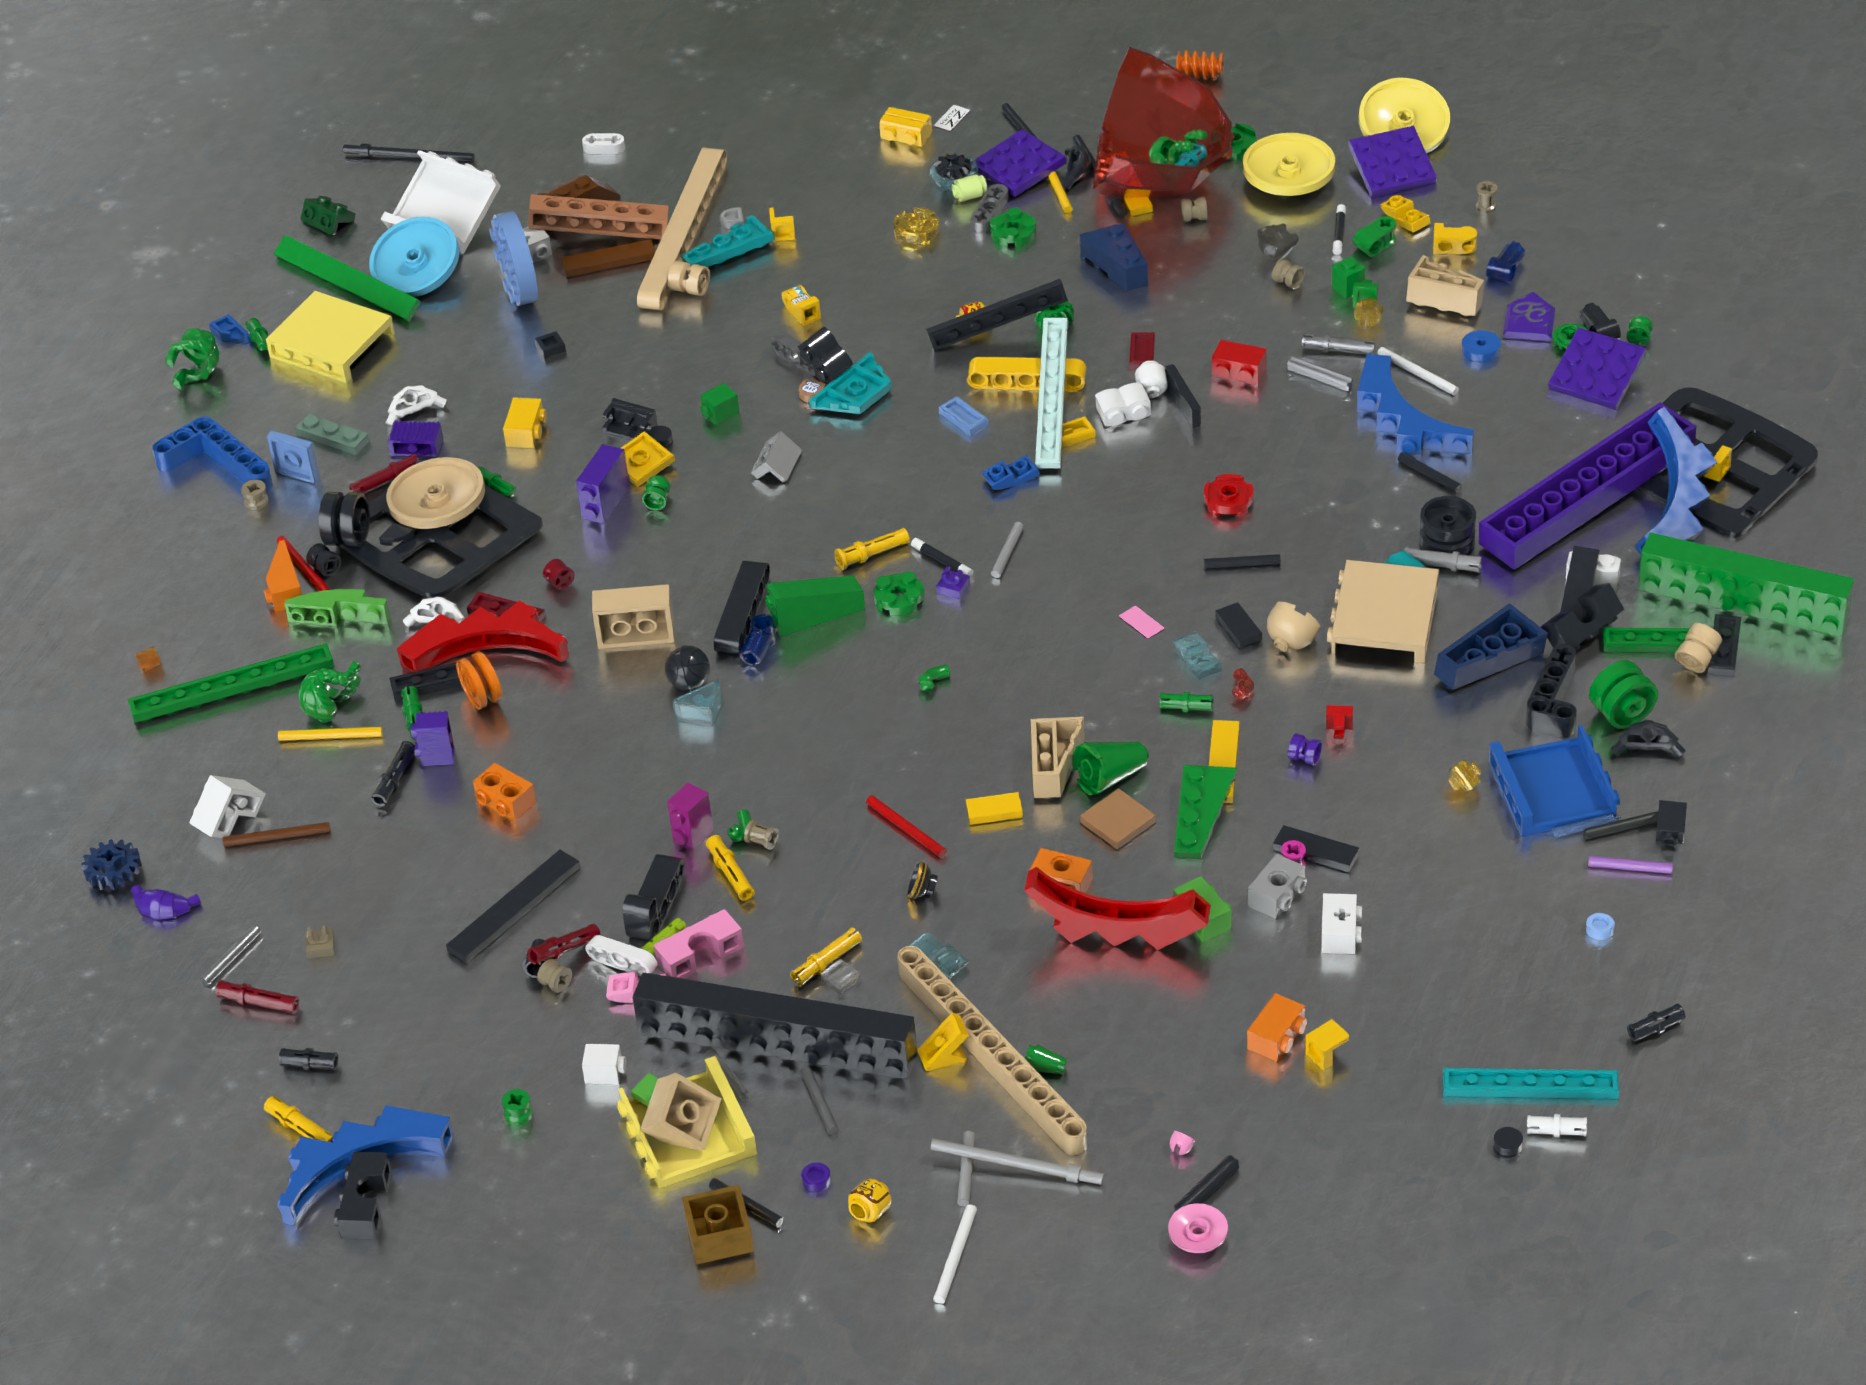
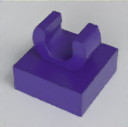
[936,566,970,599]

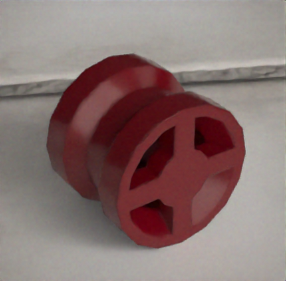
[543,559,575,590]

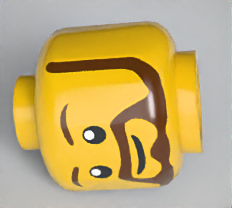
[848,1178,892,1223]

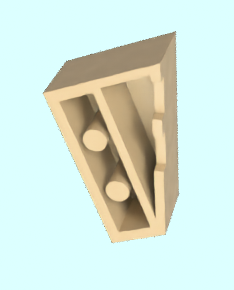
[1406,255,1484,316]
[1031,717,1085,798]

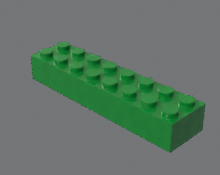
[1638,532,1855,637]

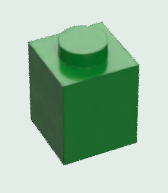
[1332,256,1365,299]
[700,383,740,425]

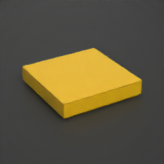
[621,431,675,488]

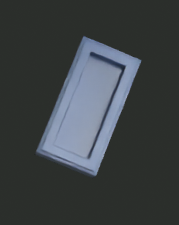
[938,396,989,436]

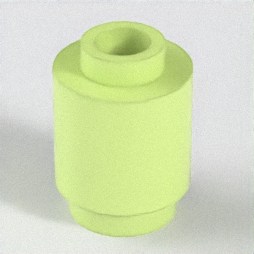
[952,174,987,202]

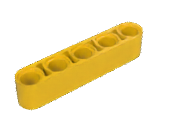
[967,357,1087,391]

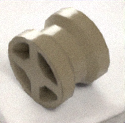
[241,480,269,510]
[537,958,572,993]

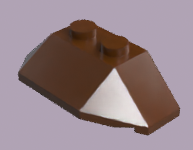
[537,175,621,233]

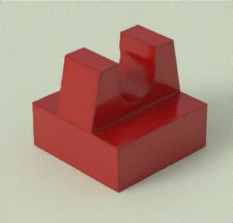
[1326,705,1353,739]

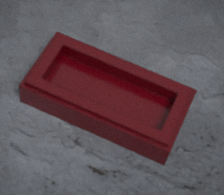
[1129,332,1155,370]

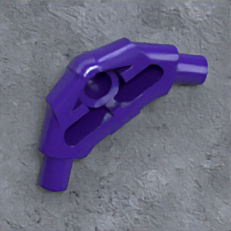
[131,885,201,920]

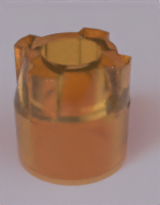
[134,646,162,673]

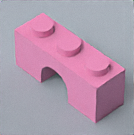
[654,909,744,979]

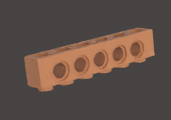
[528,194,668,239]

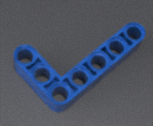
[152,416,273,492]

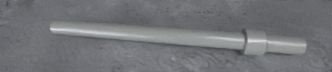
[931,1138,1104,1185]

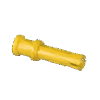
[834,528,910,570]

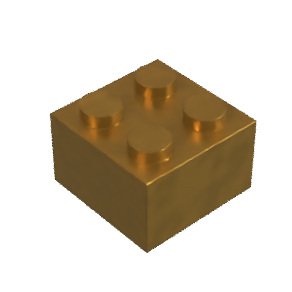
[682,1185,754,1264]

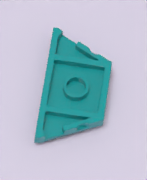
[809,352,892,414]

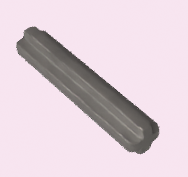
[1286,356,1353,391]

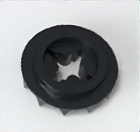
[935,153,971,180]

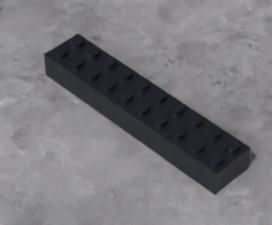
[632,972,918,1079]

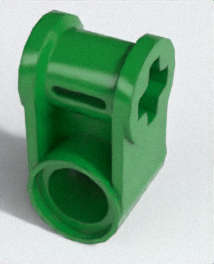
[1352,216,1396,257]

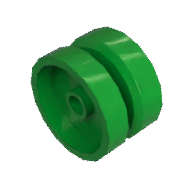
[1589,660,1659,729]

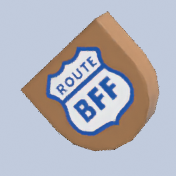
[798,378,827,402]

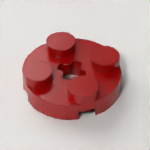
[1204,474,1254,515]

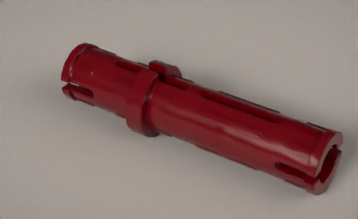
[349,454,420,494]
[527,924,600,965]
[215,980,300,1014]

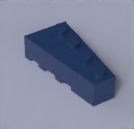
[1434,603,1548,690]

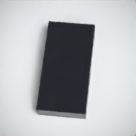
[1215,602,1262,648]

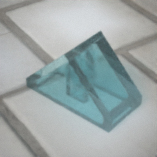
[673,679,723,726]

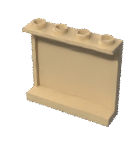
[1327,560,1439,663]

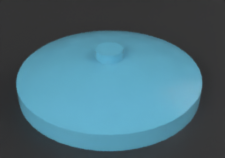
[369,217,460,297]

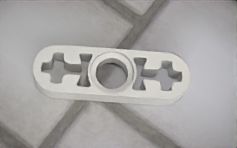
[585,935,658,976]

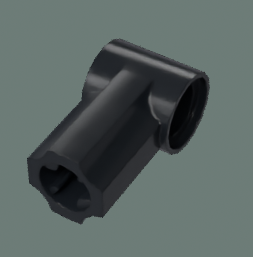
[1580,302,1621,340]

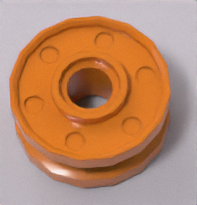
[456,651,502,710]

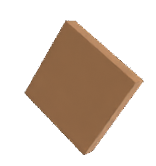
[1080,788,1156,850]

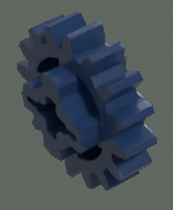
[81,839,142,890]

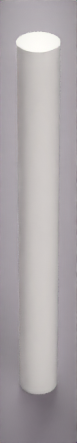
[1378,347,1459,396]
[933,1205,977,1304]

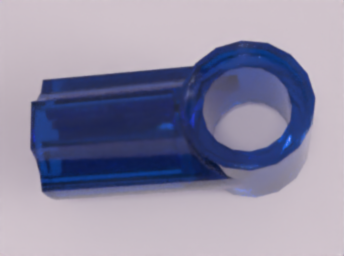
[1486,241,1525,283]
[739,614,776,666]

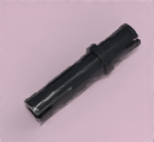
[371,741,415,807]

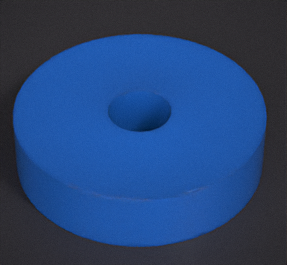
[1462,330,1501,362]

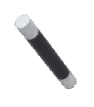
[1332,204,1346,255]
[911,538,974,578]

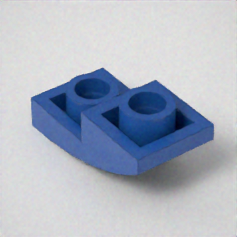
[982,455,1040,490]

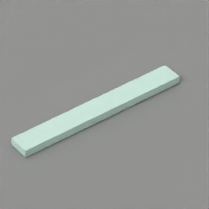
[1035,318,1068,469]

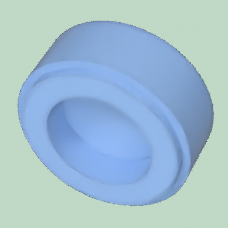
[1586,913,1615,940]

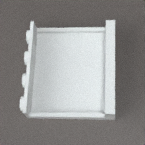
[381,150,501,255]

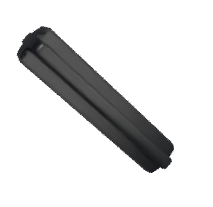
[1174,1155,1239,1212]

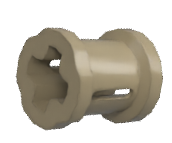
[1476,181,1498,212]
[744,819,779,850]

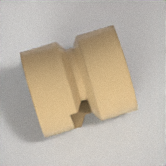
[667,260,710,296]
[1675,623,1722,673]

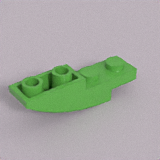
[284,589,390,626]

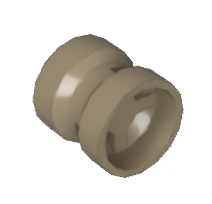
[1181,197,1207,222]
[1272,259,1305,289]

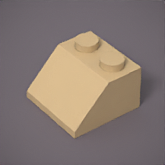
[640,1073,721,1151]

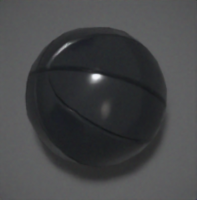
[665,645,710,691]

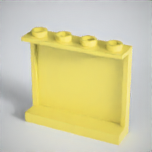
[266,291,395,383]
[616,1056,757,1188]

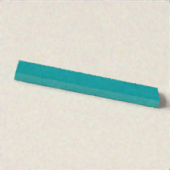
[1443,1068,1619,1099]

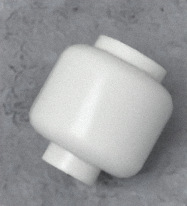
[1135,361,1168,398]

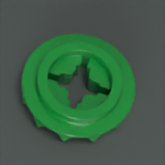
[1552,323,1588,350]

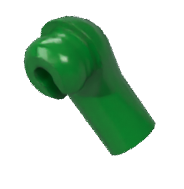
[918,664,950,691]
[727,809,751,842]

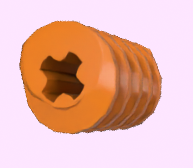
[1176,50,1224,80]

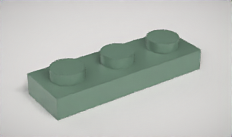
[295,414,370,455]

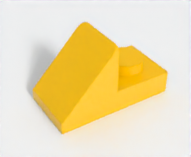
[917,1012,969,1071]

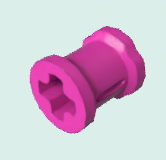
[1281,840,1306,866]

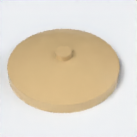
[386,457,485,529]

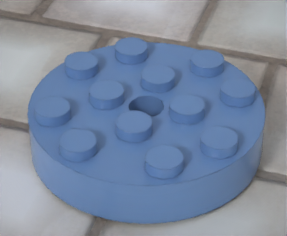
[489,211,538,306]

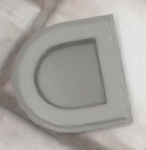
[720,207,744,229]

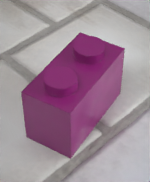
[667,782,714,849]

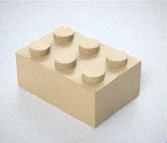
[592,584,675,649]

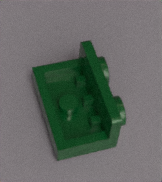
[300,195,356,235]

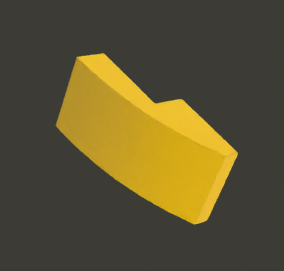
[1380,195,1431,233]

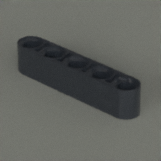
[714,560,770,655]

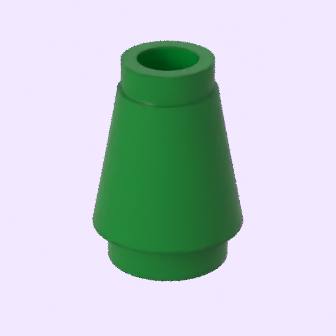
[1025,1044,1067,1075]

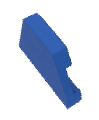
[209,314,251,343]

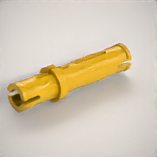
[705,835,755,901]
[790,928,862,987]
[264,1095,333,1142]

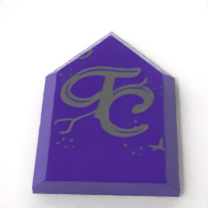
[1503,292,1555,341]

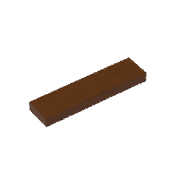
[561,239,655,277]

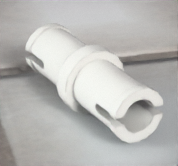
[1527,1114,1587,1138]

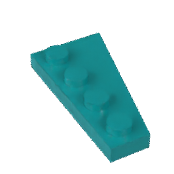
[681,215,774,267]

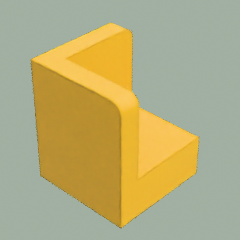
[769,207,796,242]
[1704,445,1732,482]
[1305,1019,1349,1071]

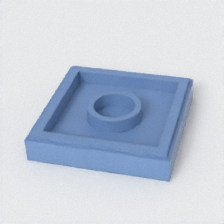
[267,430,321,484]

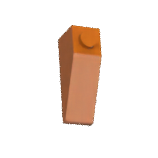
[263,540,302,613]

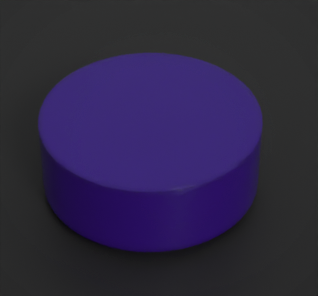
[801,1163,831,1192]

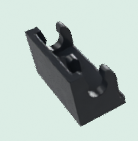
[602,398,658,440]

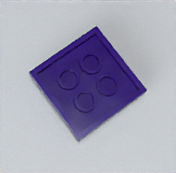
[1348,126,1437,197]
[971,129,1067,197]
[1548,327,1646,410]

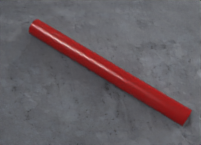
[276,536,331,591]
[866,795,947,858]

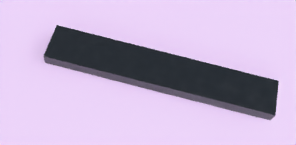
[926,279,1068,351]
[446,849,580,963]

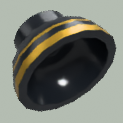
[907,861,938,899]

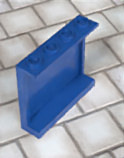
[1488,725,1620,837]

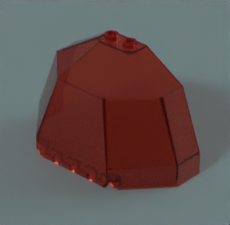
[1093,47,1234,198]

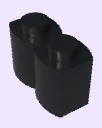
[798,326,853,385]

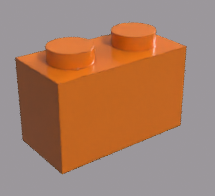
[1247,993,1307,1062]

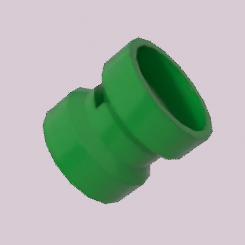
[642,476,671,510]

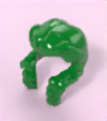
[1149,130,1207,175]
[165,328,220,389]
[299,660,361,723]

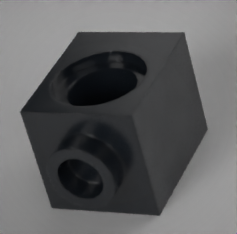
[1656,800,1687,845]

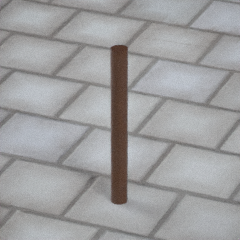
[223,822,331,847]

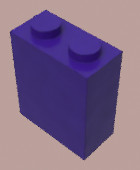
[576,444,630,523]

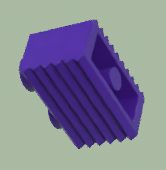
[387,420,443,457]
[411,711,455,766]

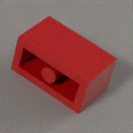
[1212,340,1267,385]

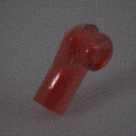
[1232,668,1254,701]

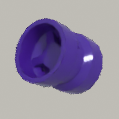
[1288,733,1322,766]

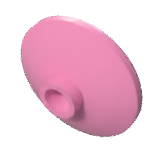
[1168,1204,1228,1253]

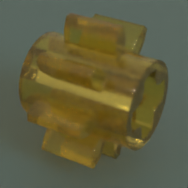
[1354,298,1383,328]
[1448,759,1481,793]

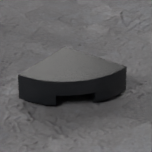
[379,523,415,546]

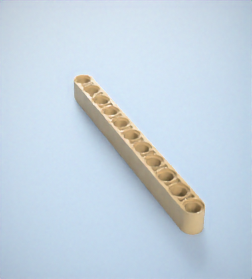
[637,148,727,310]
[898,946,1087,1156]

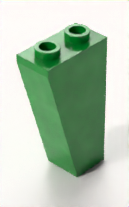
[765,575,865,637]

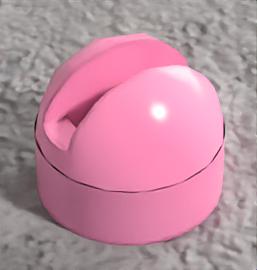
[1169,1131,1195,1155]

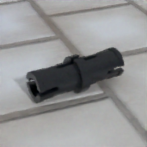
[1627,1003,1686,1042]
[279,1048,339,1071]

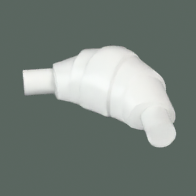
[386,385,447,427]
[403,597,465,628]

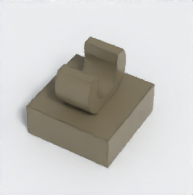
[305,926,335,959]

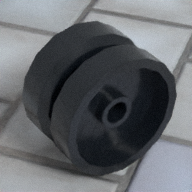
[318,491,370,547]
[1419,496,1476,555]

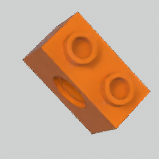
[1029,848,1093,893]

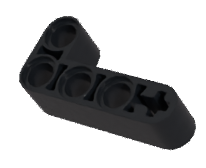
[1526,644,1577,738]
[622,854,685,941]

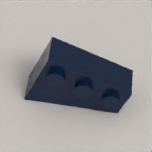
[1080,223,1148,291]

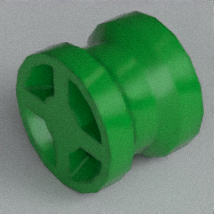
[1626,316,1653,346]
[502,1089,533,1125]

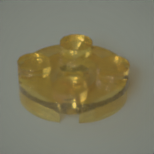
[893,207,940,246]

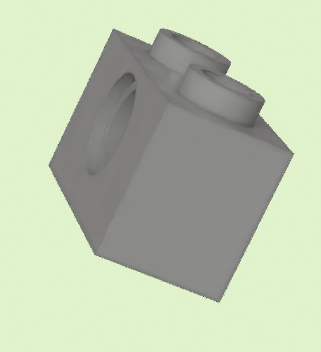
[1248,854,1307,919]

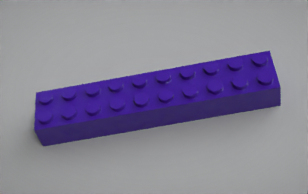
[1479,402,1696,570]

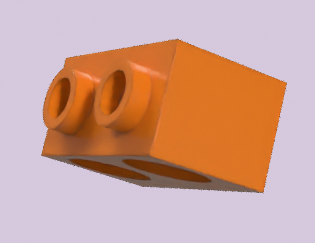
[473,762,537,821]

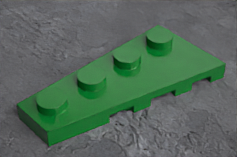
[1174,765,1237,859]

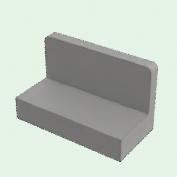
[751,431,802,482]

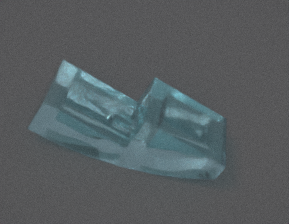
[1173,632,1222,679]
[910,931,969,980]

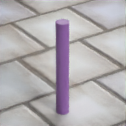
[1588,856,1673,874]

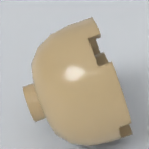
[1267,602,1320,651]

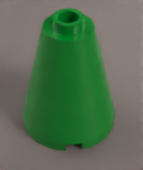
[1072,741,1149,795]

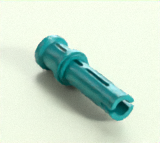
[1162,143,1207,186]

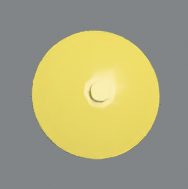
[1358,78,1450,154]
[1243,133,1335,196]

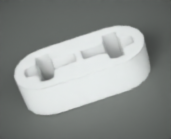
[582,133,625,155]

